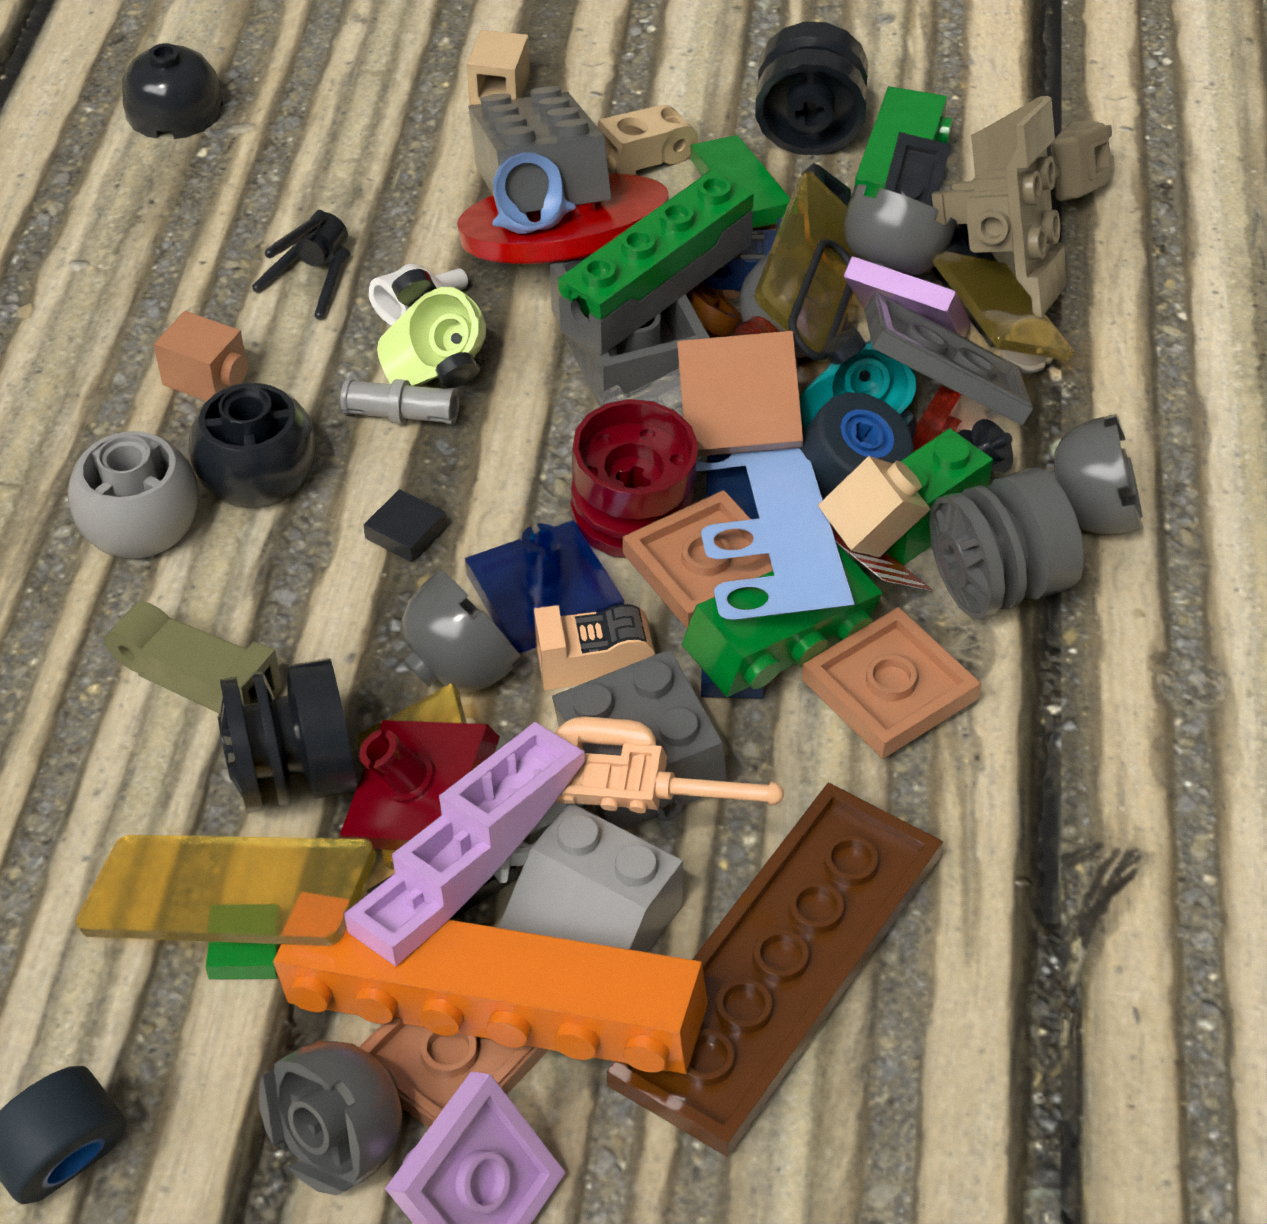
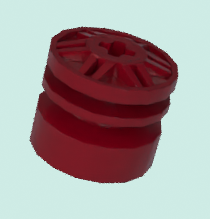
[570,399,698,558]

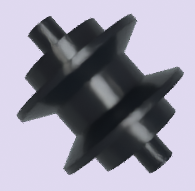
[957,419,1013,479]

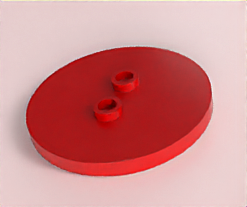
[457,173,669,264]

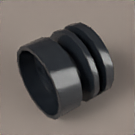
[217,657,357,814]

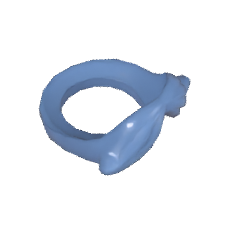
[492,152,576,235]

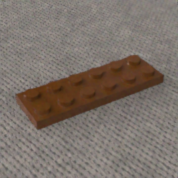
[607,782,943,1157]

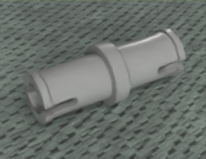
[340,379,459,425]

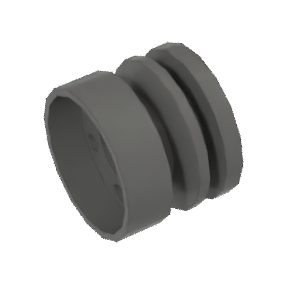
[929,467,1084,619]

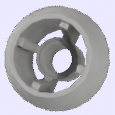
[67,431,199,559]

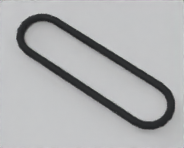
[788,239,853,361]

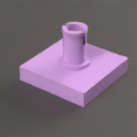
[844,256,971,338]
[385,1071,566,1224]

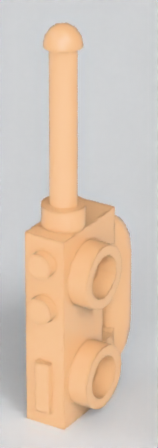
[555,716,784,813]

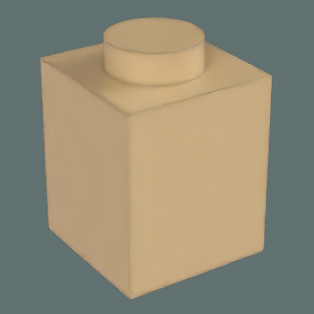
[466,30,530,105]
[818,456,930,557]

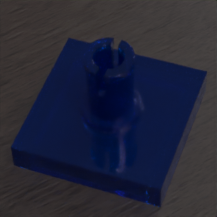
[465,520,624,654]

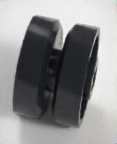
[755,21,868,155]

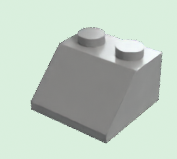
[498,803,683,953]

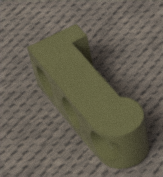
[104,601,283,713]

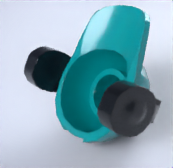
[799,327,921,438]

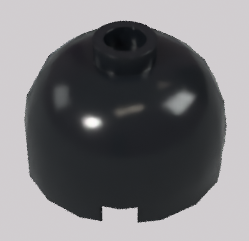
[122,43,223,139]

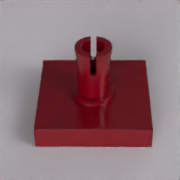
[339,720,500,850]

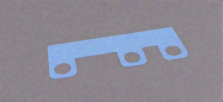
[696,448,855,620]

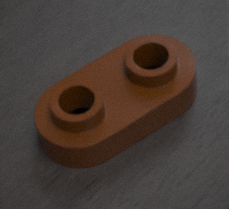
[686,281,743,338]

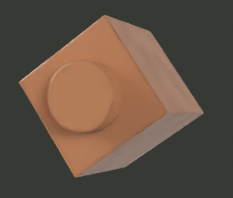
[153,311,248,401]

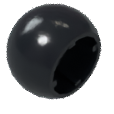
[189,383,316,508]

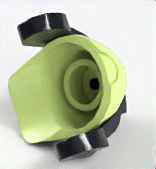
[377,269,486,388]

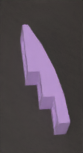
[344,722,585,967]

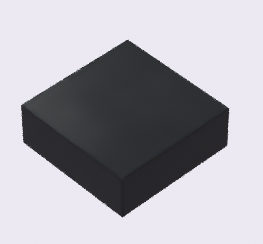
[363,489,447,562]

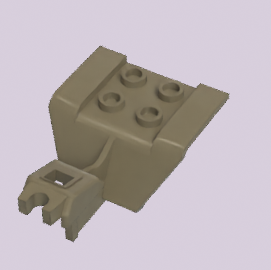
[932,96,1114,318]

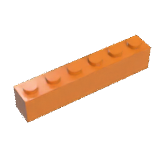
[273,896,708,1074]

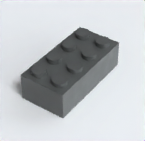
[468,86,611,213]

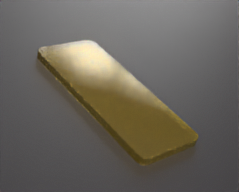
[754,171,860,363]
[76,835,376,946]

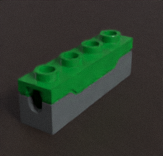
[558,170,754,356]

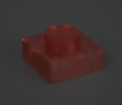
[913,385,963,452]

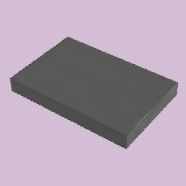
[864,293,1033,425]

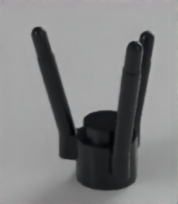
[252,209,351,320]

